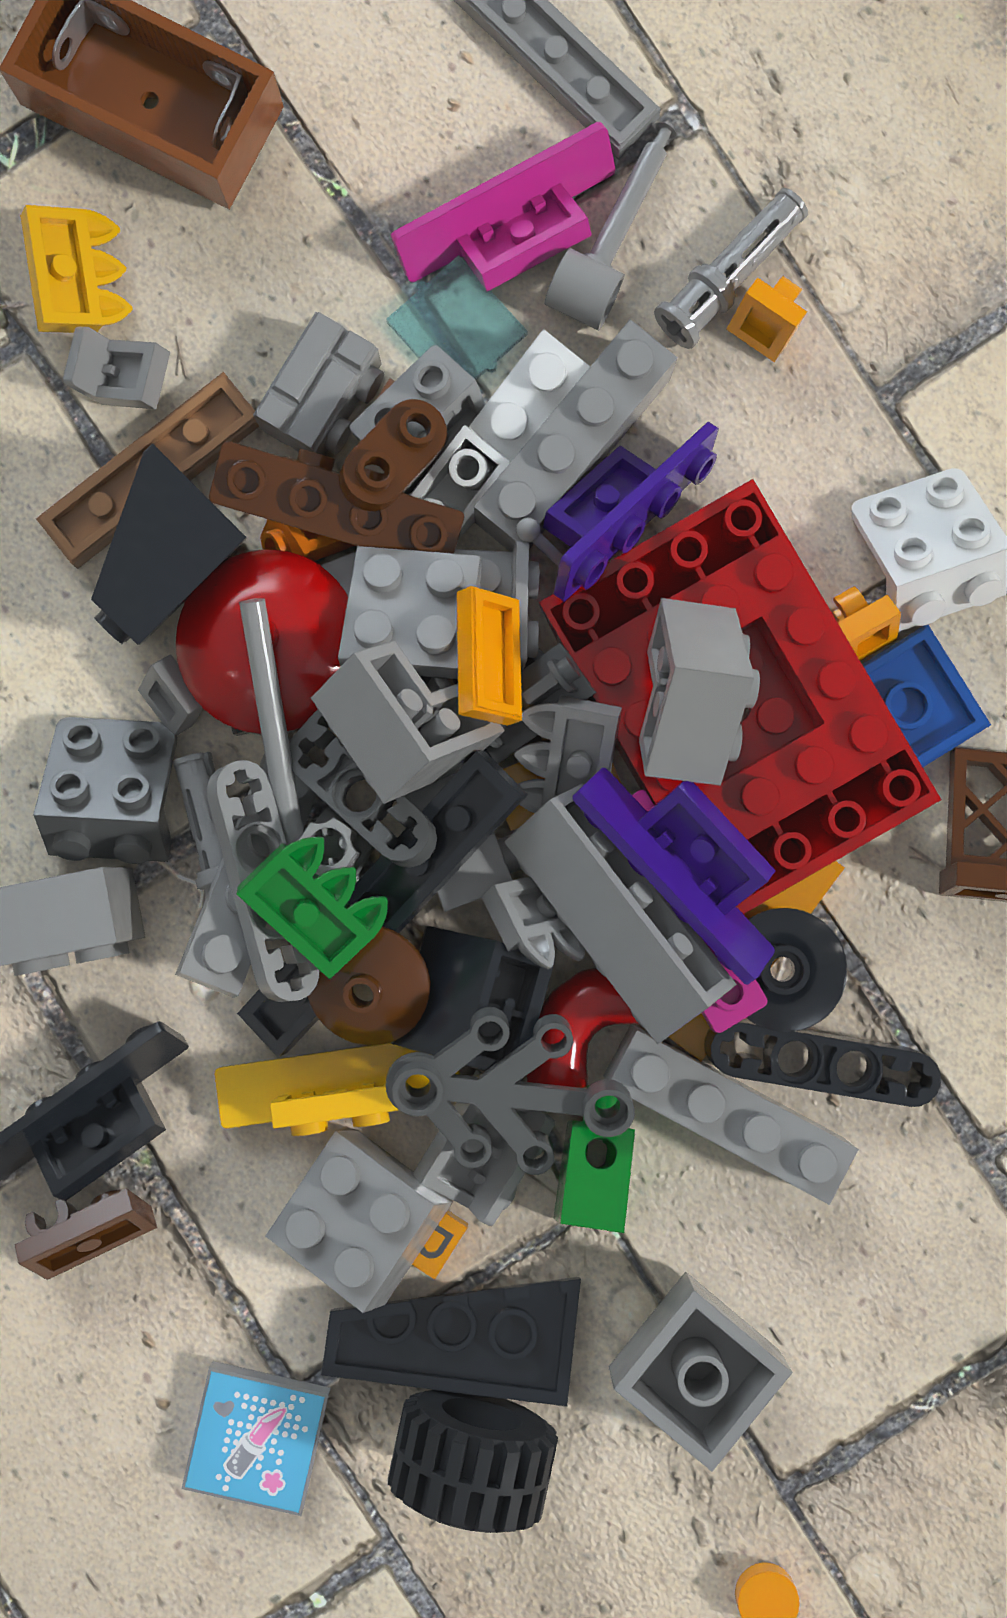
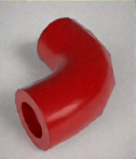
[526,968,639,1088]

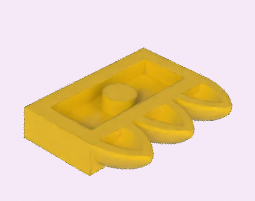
[20,205,133,333]

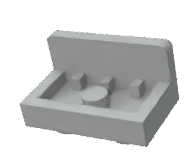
[413,1070,555,1226]

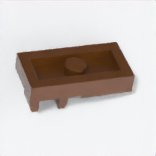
[14,1188,157,1280]

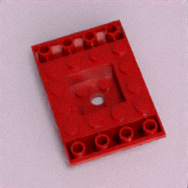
[539,479,942,914]

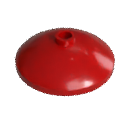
[176,550,348,735]

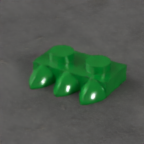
[236,837,388,979]

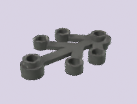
[386,1007,635,1175]

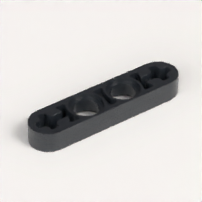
[704,1019,941,1107]

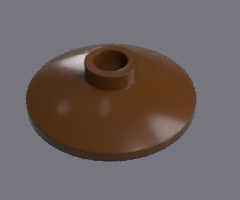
[308,926,430,1045]

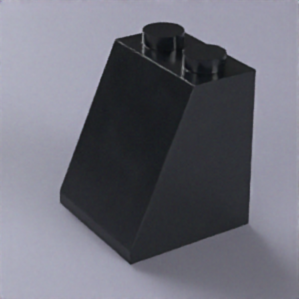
[91,443,247,645]

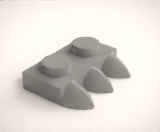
[514,695,622,813]
[481,877,585,970]

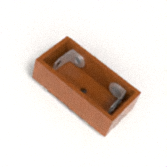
[0,0,284,210]

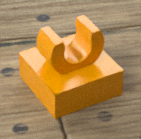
[726,276,807,363]
[833,586,901,661]

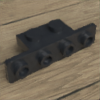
[0,1021,189,1201]

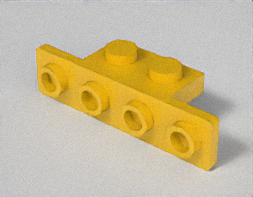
[214,1042,460,1136]

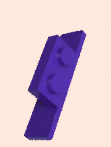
[543,422,719,601]
[572,768,776,985]

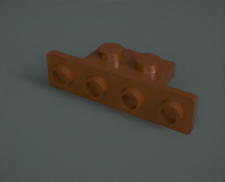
[209,441,464,554]

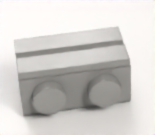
[253,312,384,456]

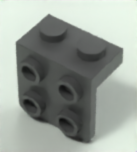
[33,717,178,864]

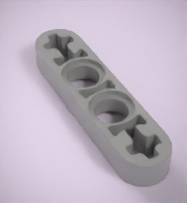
[207,760,319,1002]

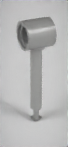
[545,122,677,331]

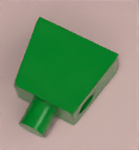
[553,1085,635,1233]

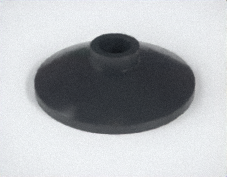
[747,908,847,1032]

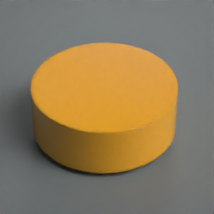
[735,1562,800,1618]

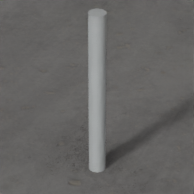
[239,598,304,845]

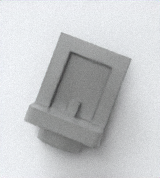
[63,326,170,410]

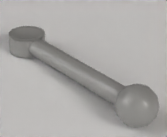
[516,517,563,567]

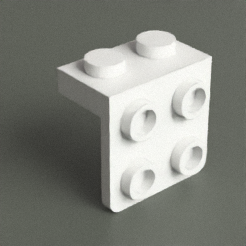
[852,468,1007,631]

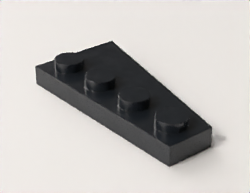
[321,1277,581,1407]

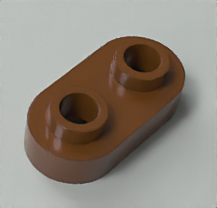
[339,399,447,511]

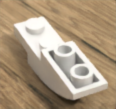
[410,329,590,540]

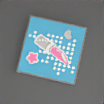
[182,1361,331,1516]

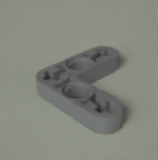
[289,676,437,868]

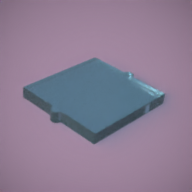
[386,255,528,380]

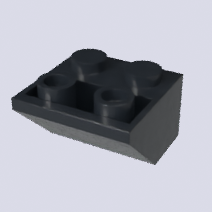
[391,926,555,1081]

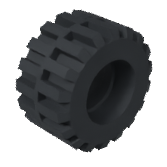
[388,1390,558,1533]

